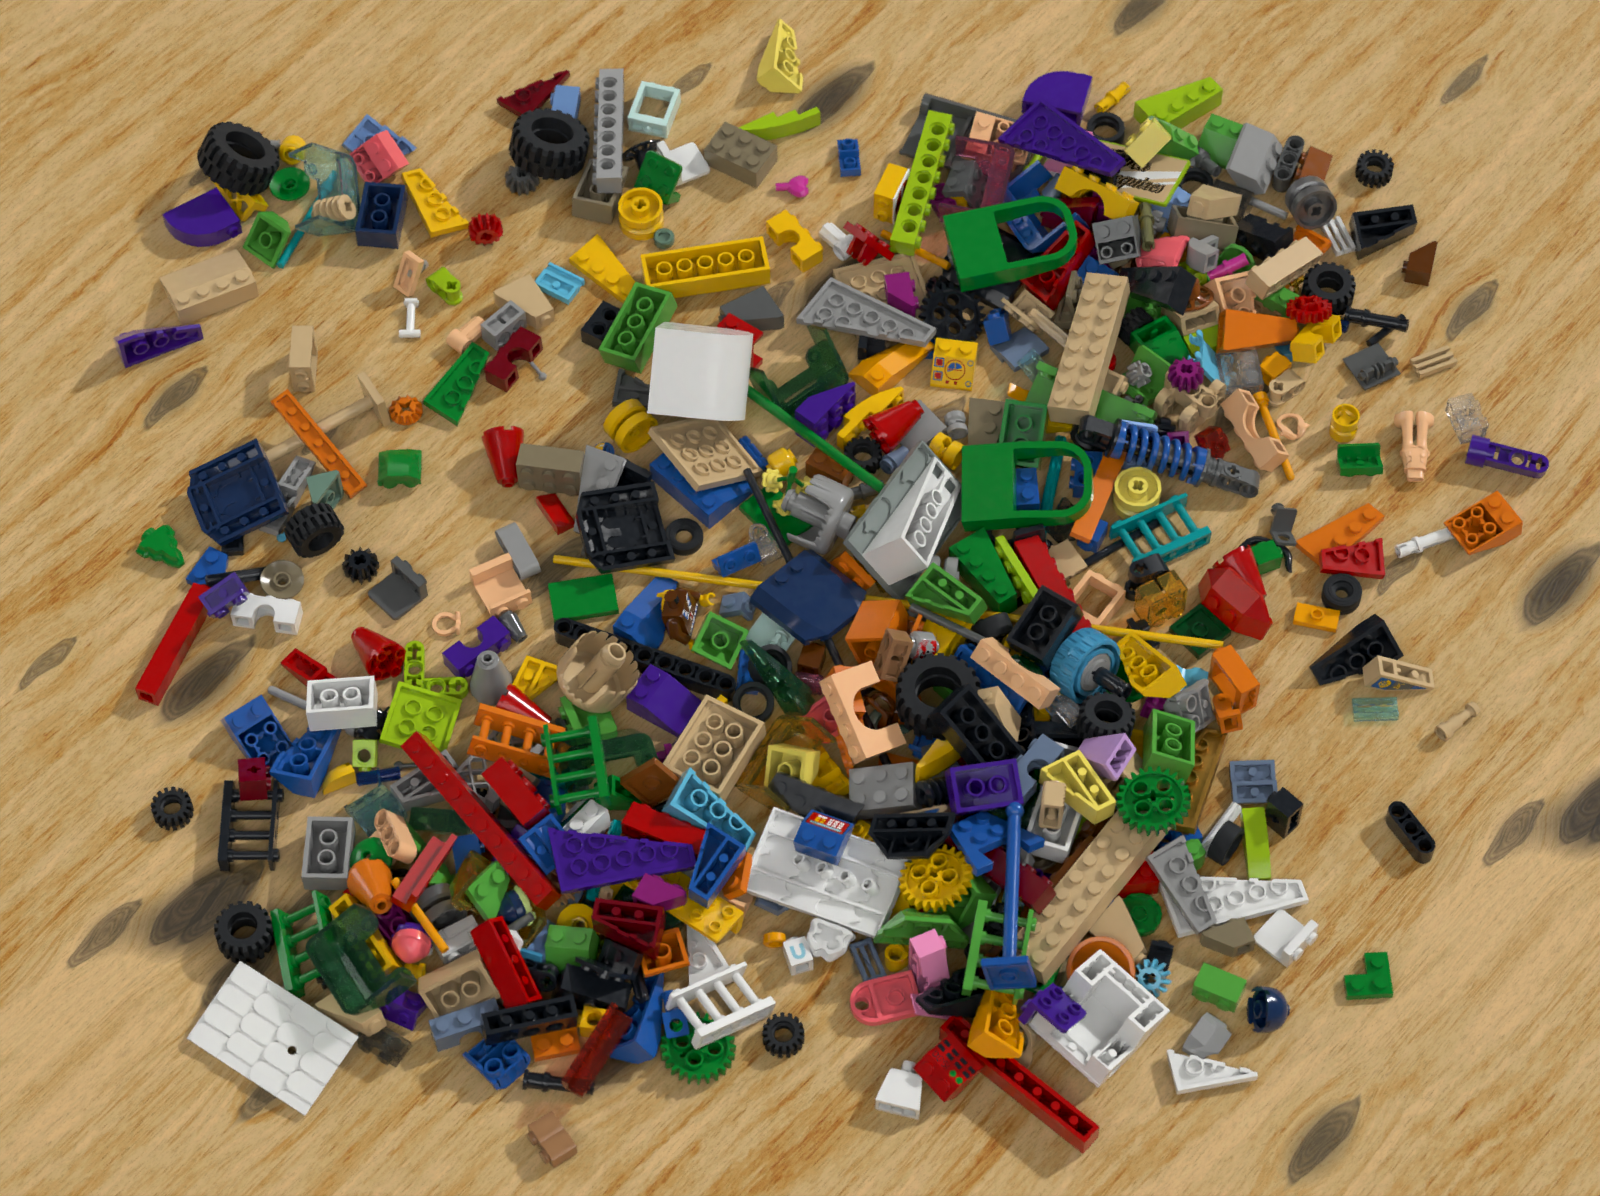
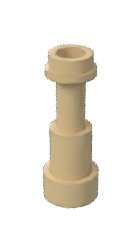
[1434,702,1480,742]

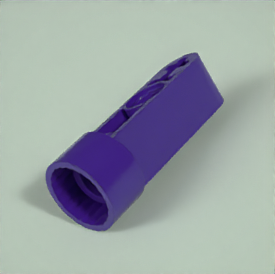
[1465,434,1549,479]

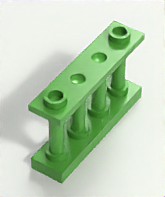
[961,900,1037,1005]

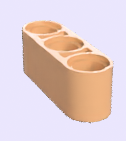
[374,809,417,864]

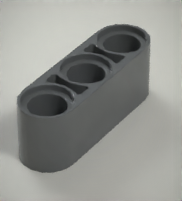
[1272,135,1305,193]

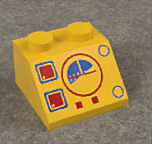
[930,338,978,391]

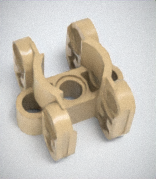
[1153,371,1227,437]

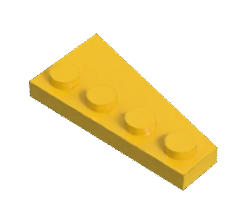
[401,168,469,238]
[569,234,635,304]

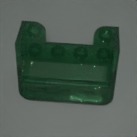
[556,729,659,804]
[306,903,418,1016]

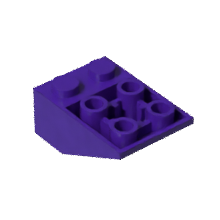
[795,382,856,448]

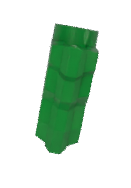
[136,525,185,568]

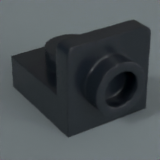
[1147,940,1174,978]

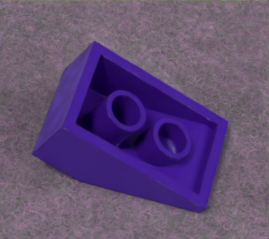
[626,664,702,738]
[944,759,1024,816]

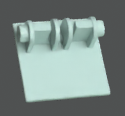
[745,612,796,651]

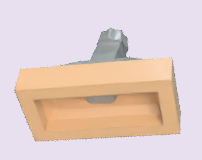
[393,250,429,297]

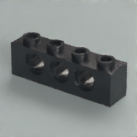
[480,995,578,1046]

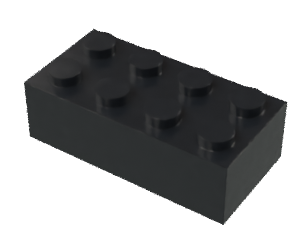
[928,683,1025,765]

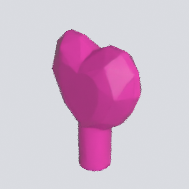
[776,175,809,198]

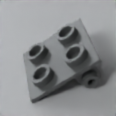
[1342,343,1401,391]

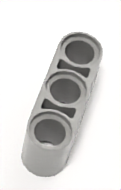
[495,522,541,581]

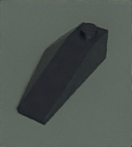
[1309,614,1404,686]

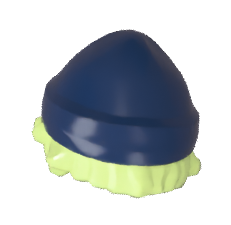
[497,885,536,929]

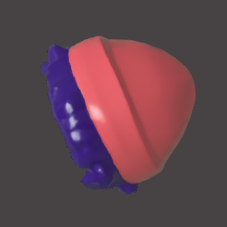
[391,922,433,964]

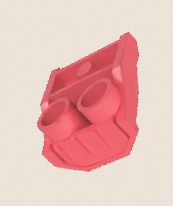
[1136,235,1190,267]

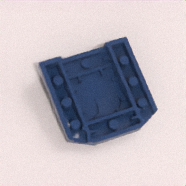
[187,438,289,547]
[750,549,867,646]

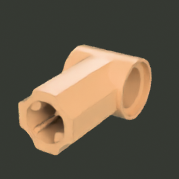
[446,316,484,355]

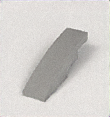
[259,455,316,536]

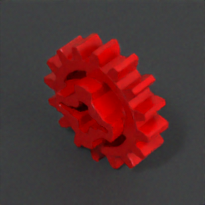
[1286,295,1332,324]

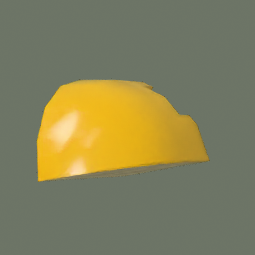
[322,762,357,795]

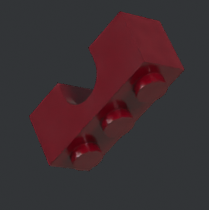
[484,326,543,393]

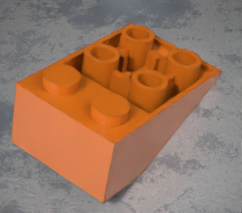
[1444,490,1523,555]

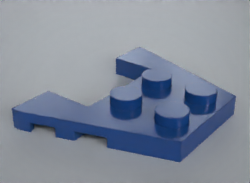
[949,812,1045,877]

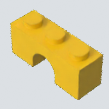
[766,209,824,273]
[1290,315,1342,364]

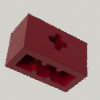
[238,757,271,801]

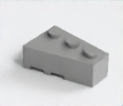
[390,749,470,812]

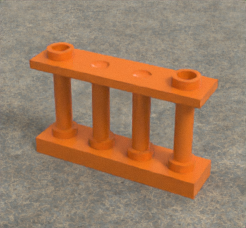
[467,703,566,778]

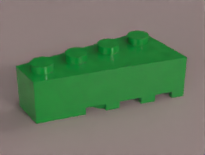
[949,527,1018,614]

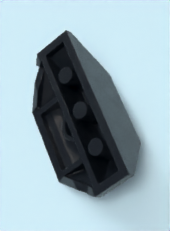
[868,812,956,860]

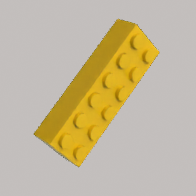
[640,236,771,298]

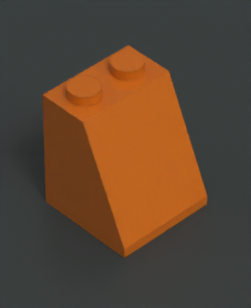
[845,600,909,665]

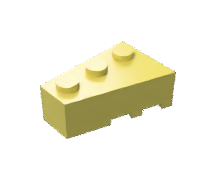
[1039,749,1116,825]

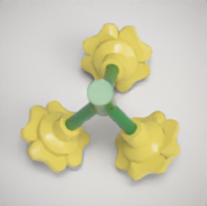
[761,466,812,516]

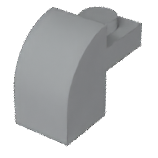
[1186,235,1219,274]

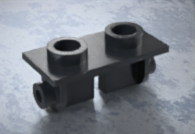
[355,706,390,740]

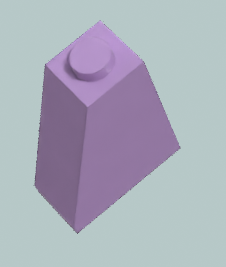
[1078,733,1137,781]

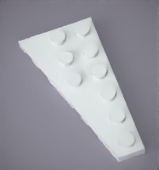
[1159,877,1309,938]

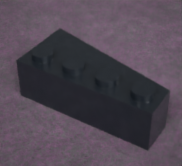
[1119,266,1197,315]

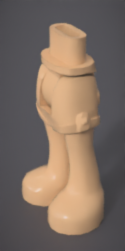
[1394,411,1434,482]

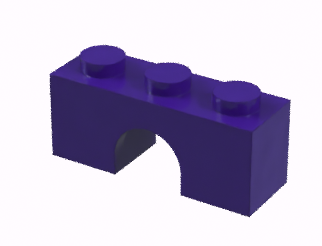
[442,615,512,678]

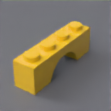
[1054,166,1139,219]

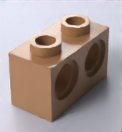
[874,628,914,682]

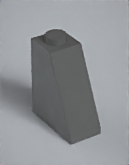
[718,286,784,331]

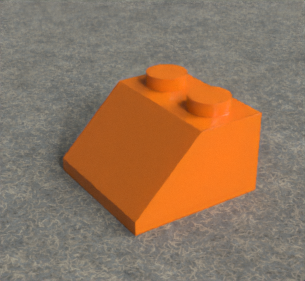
[640,927,690,978]

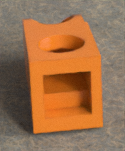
[1212,693,1243,734]

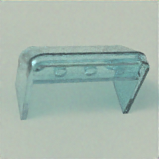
[289,142,360,236]

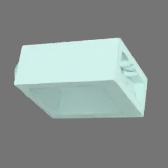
[627,81,681,139]

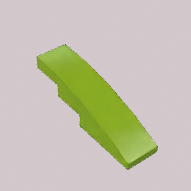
[739,107,821,141]

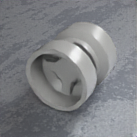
[944,410,968,440]

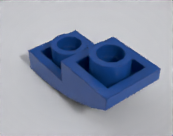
[837,138,861,177]

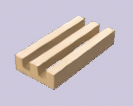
[1410,345,1458,379]

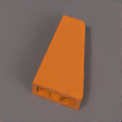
[1216,309,1299,355]

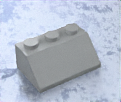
[1226,123,1283,196]

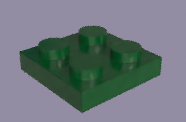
[1169,603,1231,660]

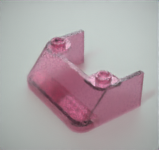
[939,135,1015,223]

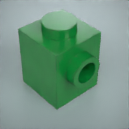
[1251,540,1283,575]

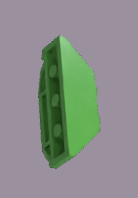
[874,908,969,949]

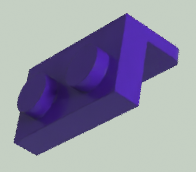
[374,981,428,1031]

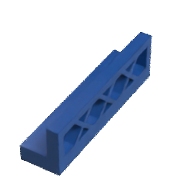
[954,643,1028,714]

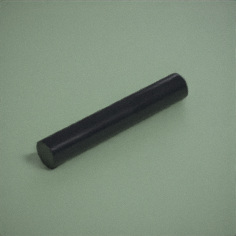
[1366,314,1406,347]

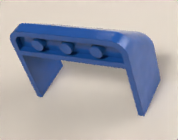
[993,160,1090,253]

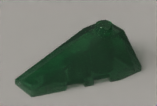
[740,640,815,716]

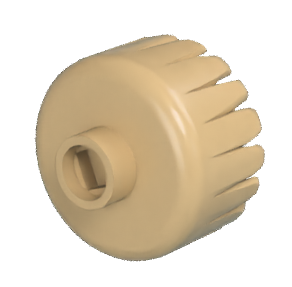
[556,631,639,714]

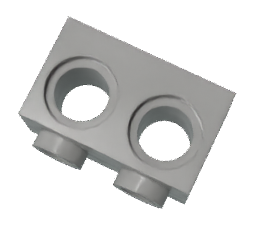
[481,300,527,351]

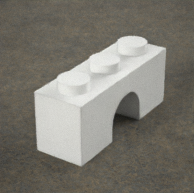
[230,593,303,635]

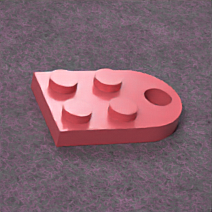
[850,970,919,1026]

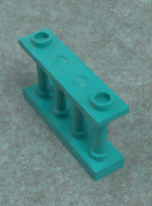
[1109,493,1212,573]

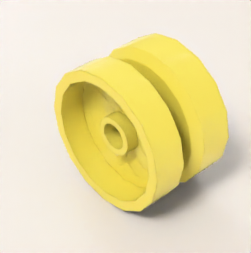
[1113,467,1162,520]

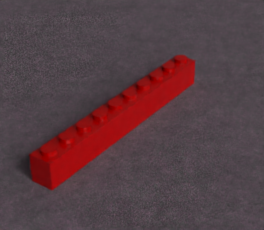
[400,731,562,911]

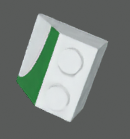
[560,799,611,834]

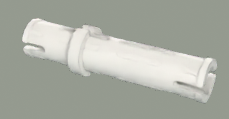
[1394,528,1455,558]

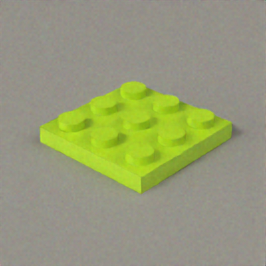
[379,681,462,752]

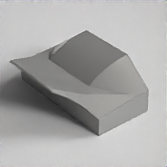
[1182,1012,1232,1059]

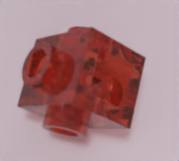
[1194,426,1231,459]

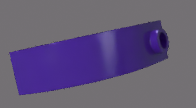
[1022,71,1093,126]
[162,187,243,247]

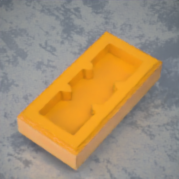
[1293,602,1340,633]

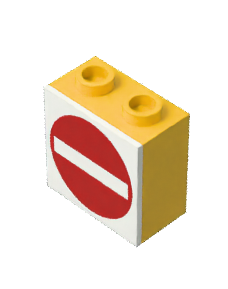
[873,163,910,224]

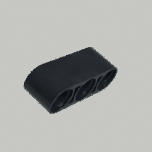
[1385,801,1435,864]

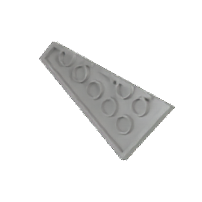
[796,277,936,347]

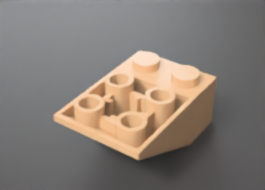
[963,111,1028,165]

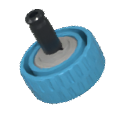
[1050,628,1132,704]

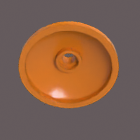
[1066,936,1136,980]

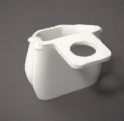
[806,918,856,962]

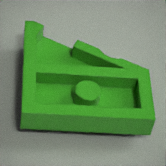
[463,861,510,921]

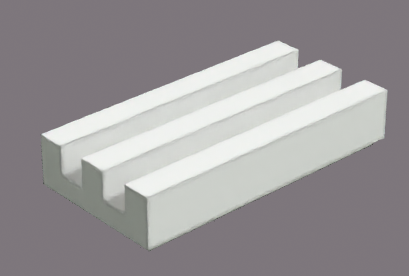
[1321,216,1356,257]

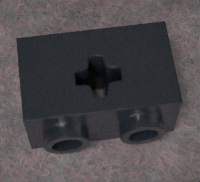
[1265,787,1304,839]

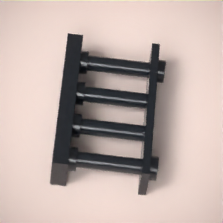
[217,780,284,871]

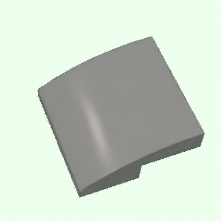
[899,400,947,451]

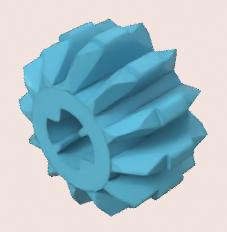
[1135,958,1172,997]

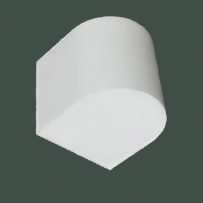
[647,322,753,421]

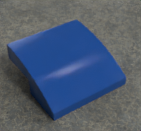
[517,813,565,876]

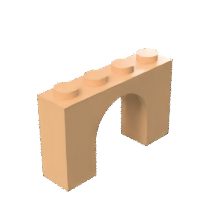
[819,661,906,764]

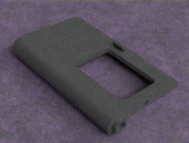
[899,93,1032,186]

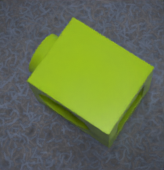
[352,739,378,771]

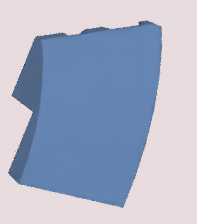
[341,114,416,155]

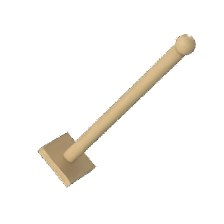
[265,371,391,463]

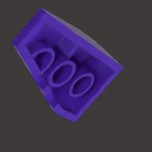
[114,324,204,368]

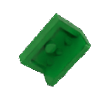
[1336,443,1383,477]

